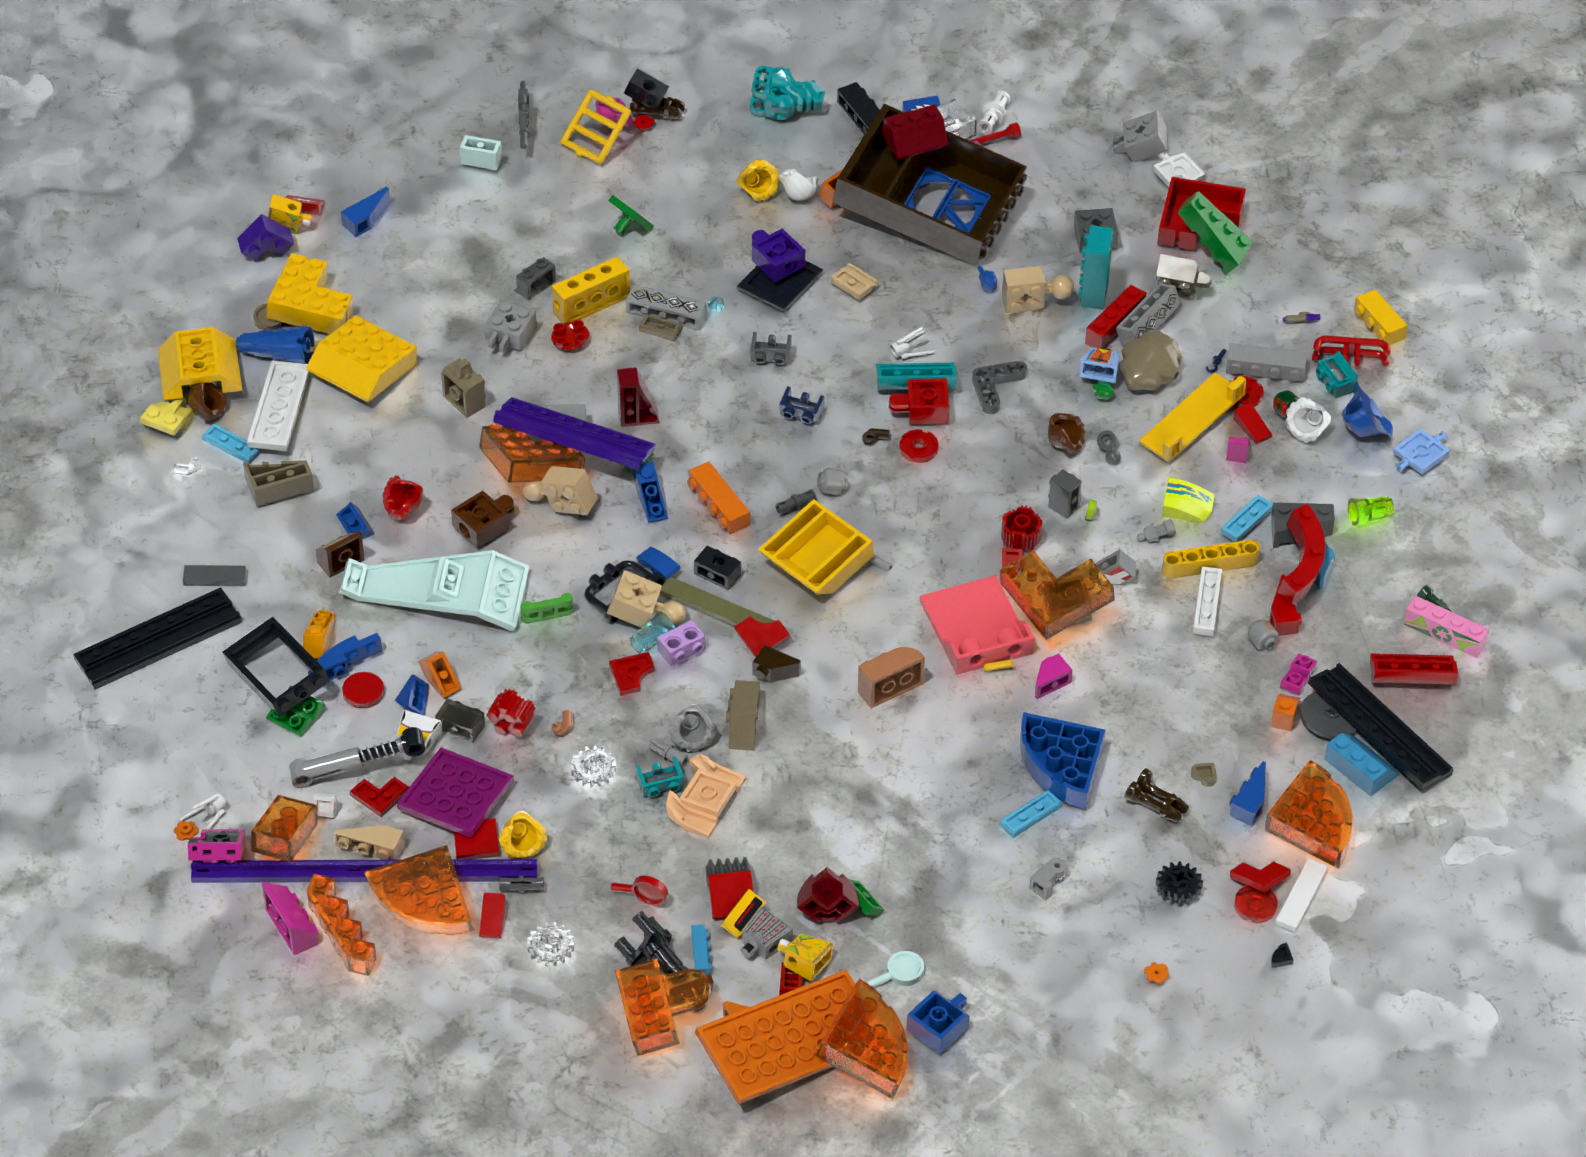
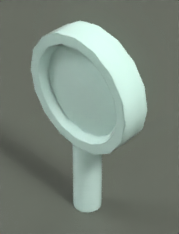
[866,951,924,990]

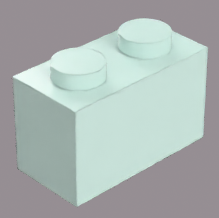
[460,135,502,170]

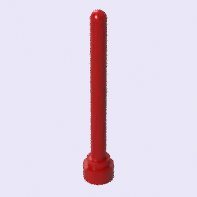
[969,122,1021,144]

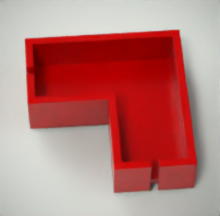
[1157,177,1246,250]

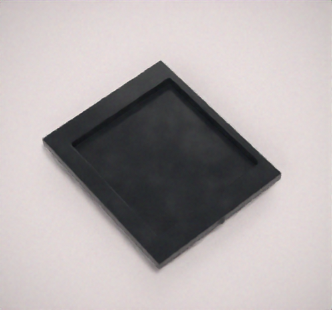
[737,260,823,312]

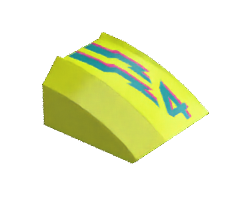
[1162,477,1215,523]

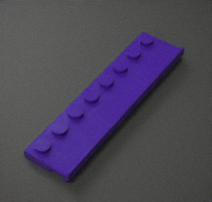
[493,397,656,469]

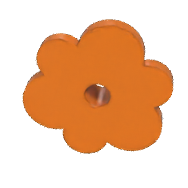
[174,821,199,841]
[1144,962,1169,984]

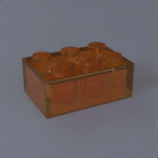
[251,795,317,862]

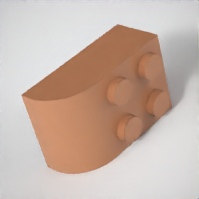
[858,647,925,708]

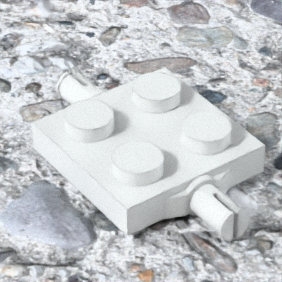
[1153,152,1205,187]

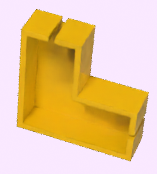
[266,253,353,334]

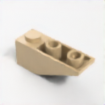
[334,825,405,860]

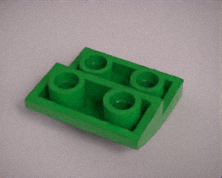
[266,686,326,737]

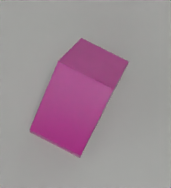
[1226,437,1250,463]

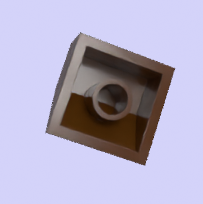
[316,531,364,578]

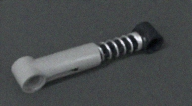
[289,727,425,788]

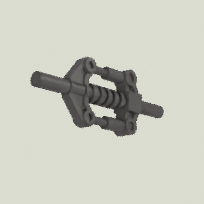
[518,80,529,149]

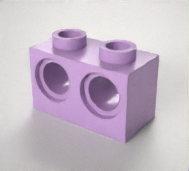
[657,620,705,666]

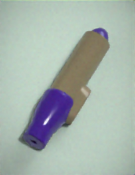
[1282,312,1320,323]

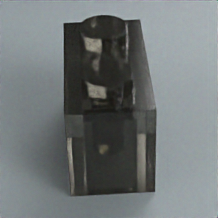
[435,698,485,743]

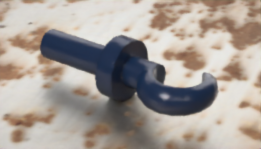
[1206,349,1227,373]

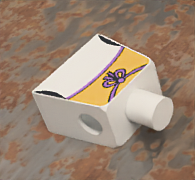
[396,710,443,760]

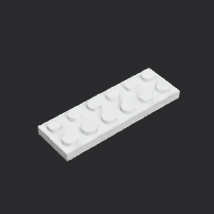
[247,360,310,451]

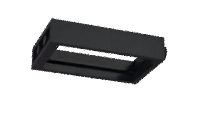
[222,617,330,717]

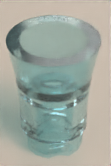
[629,611,675,654]

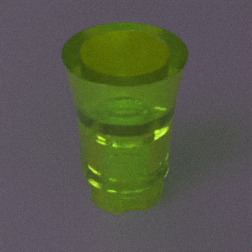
[1347,496,1394,526]

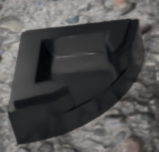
[1271,942,1294,968]

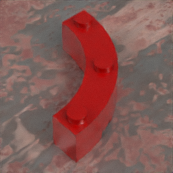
[1277,503,1325,607]

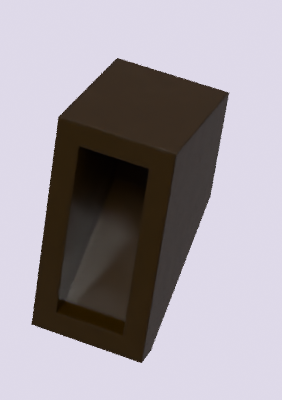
[752,645,801,683]

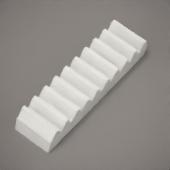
[1193,566,1222,637]

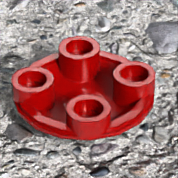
[551,320,589,350]

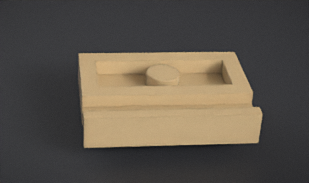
[831,263,878,301]

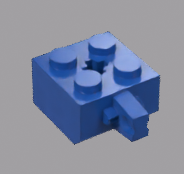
[906,991,970,1055]

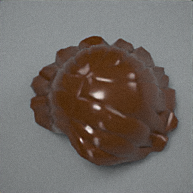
[188,382,227,421]
[1048,413,1085,455]

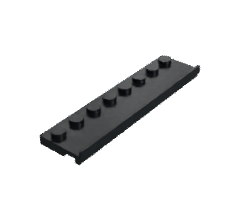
[73,587,242,690]
[1308,663,1454,789]

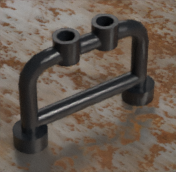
[584,560,665,624]

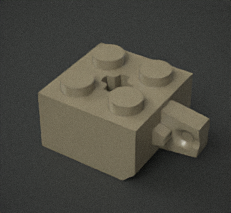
[441,358,486,418]

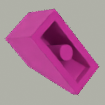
[1035,653,1073,699]

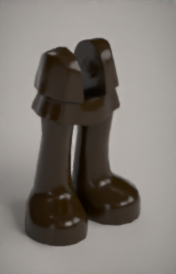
[630,97,685,120]
[1124,768,1189,823]

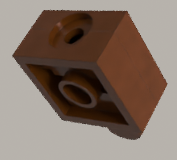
[451,490,514,549]

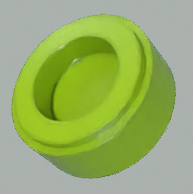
[1085,499,1097,520]

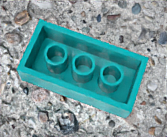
[1078,225,1113,310]

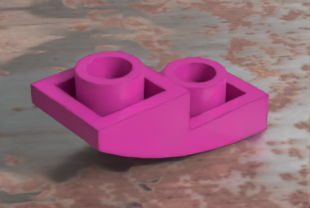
[1280,654,1318,695]

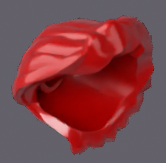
[382,475,423,520]

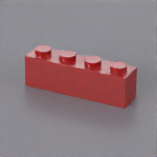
[1085,285,1147,349]

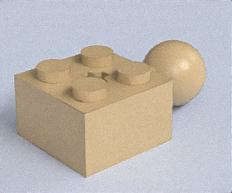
[1002,266,1074,313]
[522,466,598,515]
[607,570,686,629]

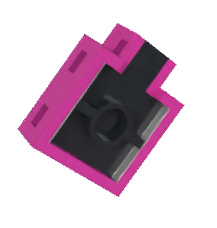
[188,829,246,863]

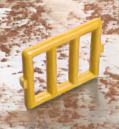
[560,89,631,164]

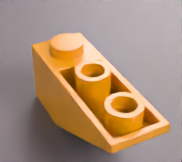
[303,610,336,658]

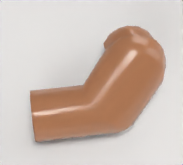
[551,710,573,736]

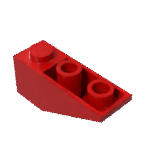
[1269,574,1302,636]

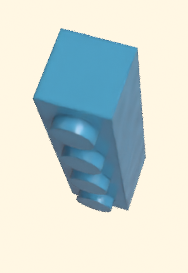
[691,925,712,978]

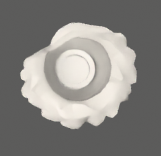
[778,169,819,201]
[1285,397,1331,443]

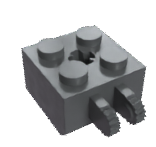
[1074,208,1118,251]

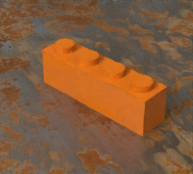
[687,461,750,535]

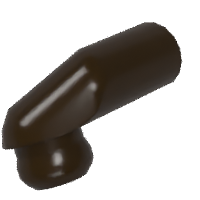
[862,428,890,444]

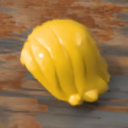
[736,159,780,202]
[499,811,547,859]

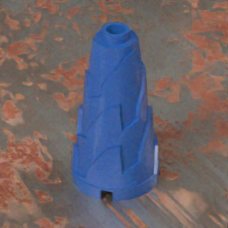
[236,325,314,364]

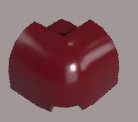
[797,867,859,923]

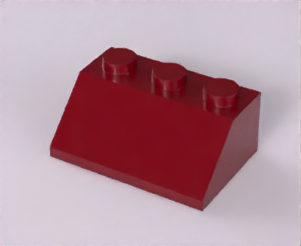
[881,104,949,160]

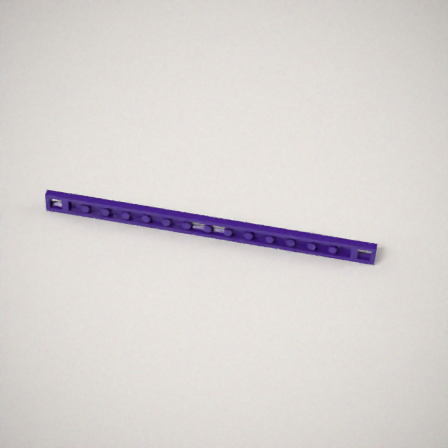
[191,859,538,883]

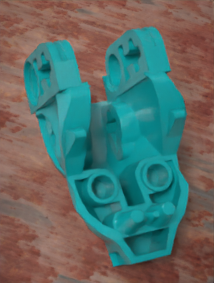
[749,66,825,120]

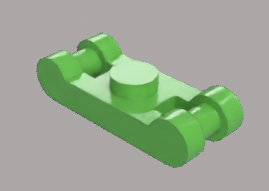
[521,593,573,624]

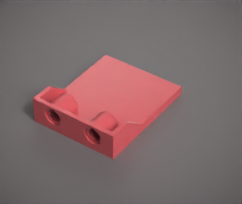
[920,575,1035,675]

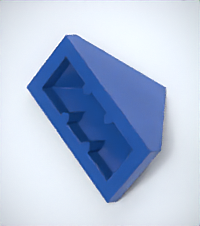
[394,674,429,715]

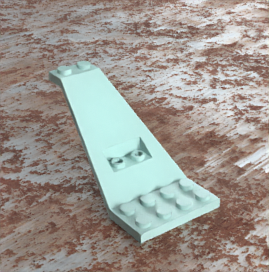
[339,550,529,632]

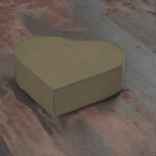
[1191,763,1217,787]

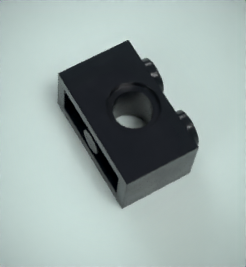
[623,68,670,112]
[694,546,741,590]

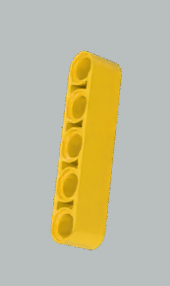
[1162,540,1260,578]

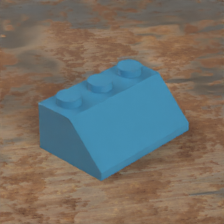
[1324,733,1400,797]

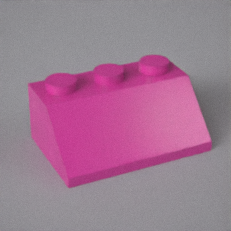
[262,882,319,955]

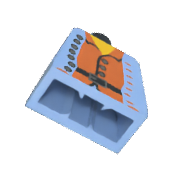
[1079,348,1119,383]

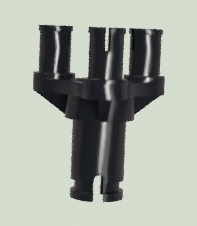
[614,911,689,984]

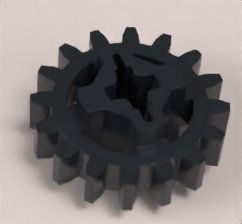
[1156,861,1203,905]

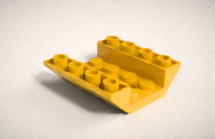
[158,327,242,400]

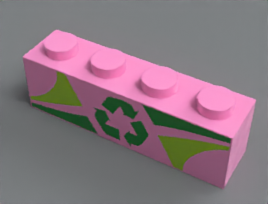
[1403,596,1489,658]

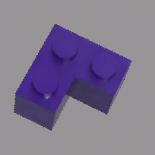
[237,214,294,261]

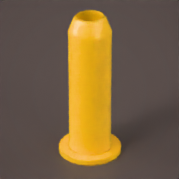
[983,657,1013,672]

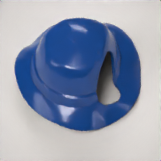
[1342,382,1393,438]

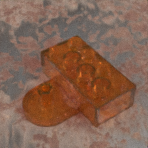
[615,959,711,1056]

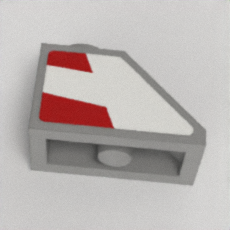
[1089,550,1136,585]

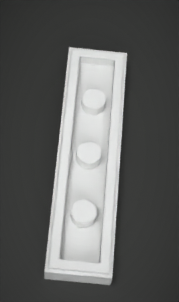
[1275,858,1328,932]

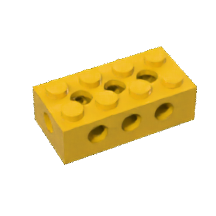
[552,256,630,323]

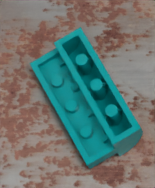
[876,362,957,390]

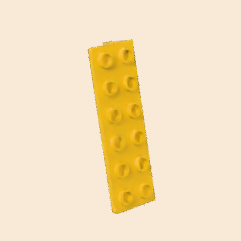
[1139,373,1246,463]

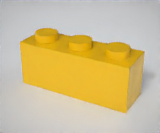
[1354,289,1408,345]

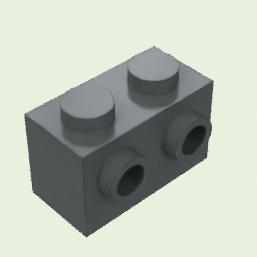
[1048,469,1082,519]

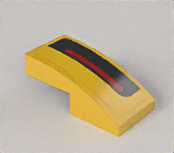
[720,889,766,939]

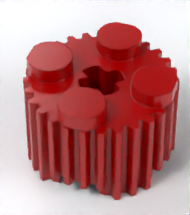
[1001,505,1043,553]
[486,689,536,737]

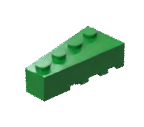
[1178,191,1253,275]

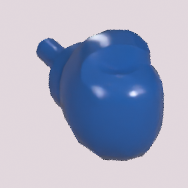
[977,266,997,293]

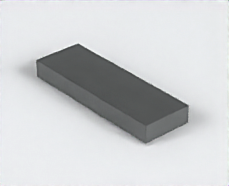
[183,565,246,586]

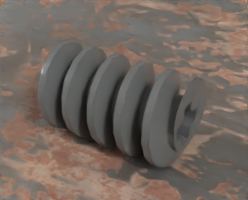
[706,857,750,887]

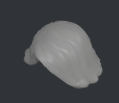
[668,704,716,752]

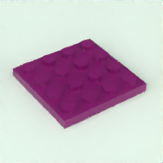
[397,747,514,838]

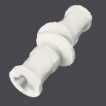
[976,91,1010,135]

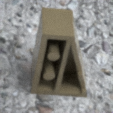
[726,680,760,751]

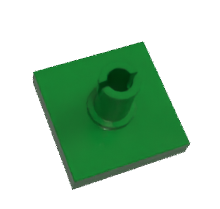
[608,195,654,235]

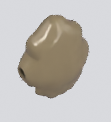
[1119,331,1181,391]

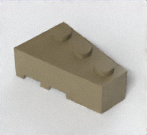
[243,460,314,506]

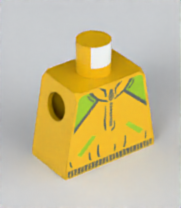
[268,194,312,234]
[777,934,834,981]

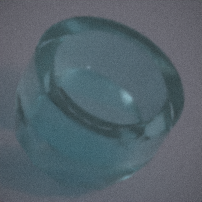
[707,296,724,313]

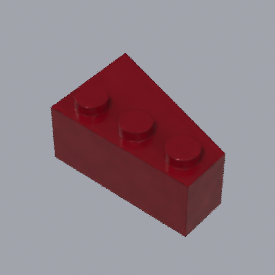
[617,367,660,427]

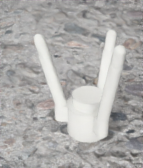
[890,327,935,360]
[178,793,227,837]

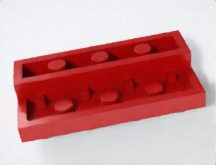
[1370,653,1458,685]

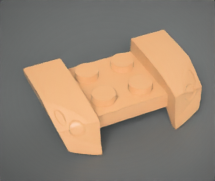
[666,754,746,838]

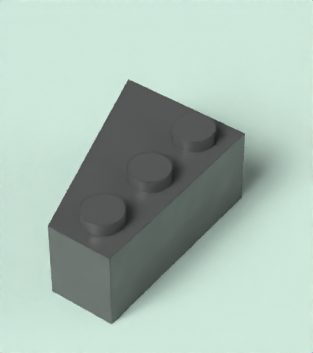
[1271,502,1335,548]

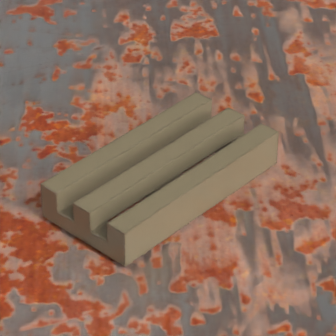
[639,314,682,342]

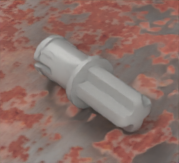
[648,738,689,768]

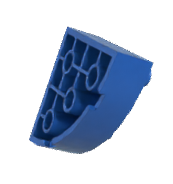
[1020,712,1106,809]

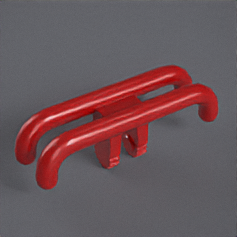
[1312,335,1391,367]

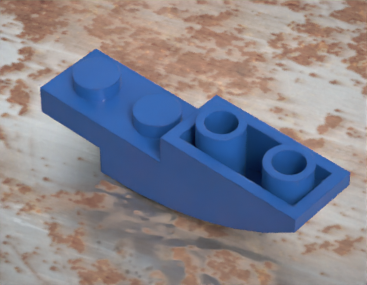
[308,633,382,680]

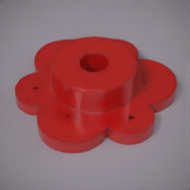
[633,115,655,130]

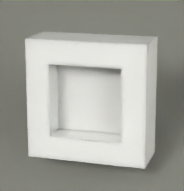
[312,793,336,818]

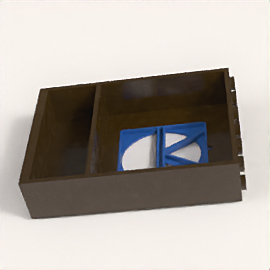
[833,104,1028,266]

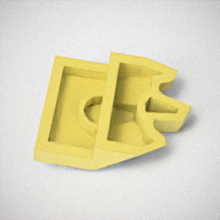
[140,398,195,436]

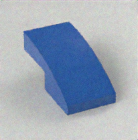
[636,547,681,579]

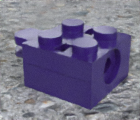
[752,228,805,282]

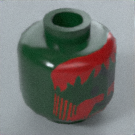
[1273,390,1300,419]

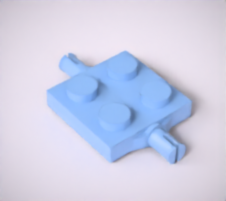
[1393,429,1450,475]

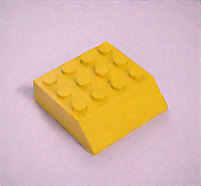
[306,315,417,402]
[758,499,874,594]

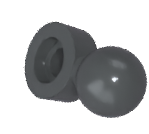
[1097,430,1121,465]

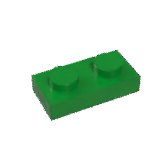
[849,879,884,916]

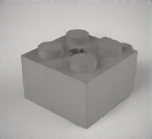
[1113,111,1167,162]
[484,300,537,352]

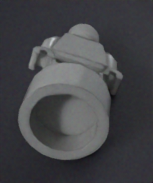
[1136,519,1176,543]

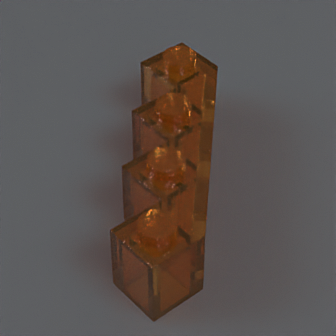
[306,874,376,976]

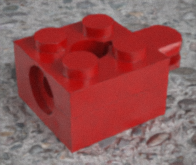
[889,378,949,424]

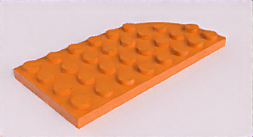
[695,970,866,1104]

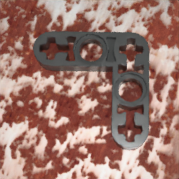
[972,361,1028,414]

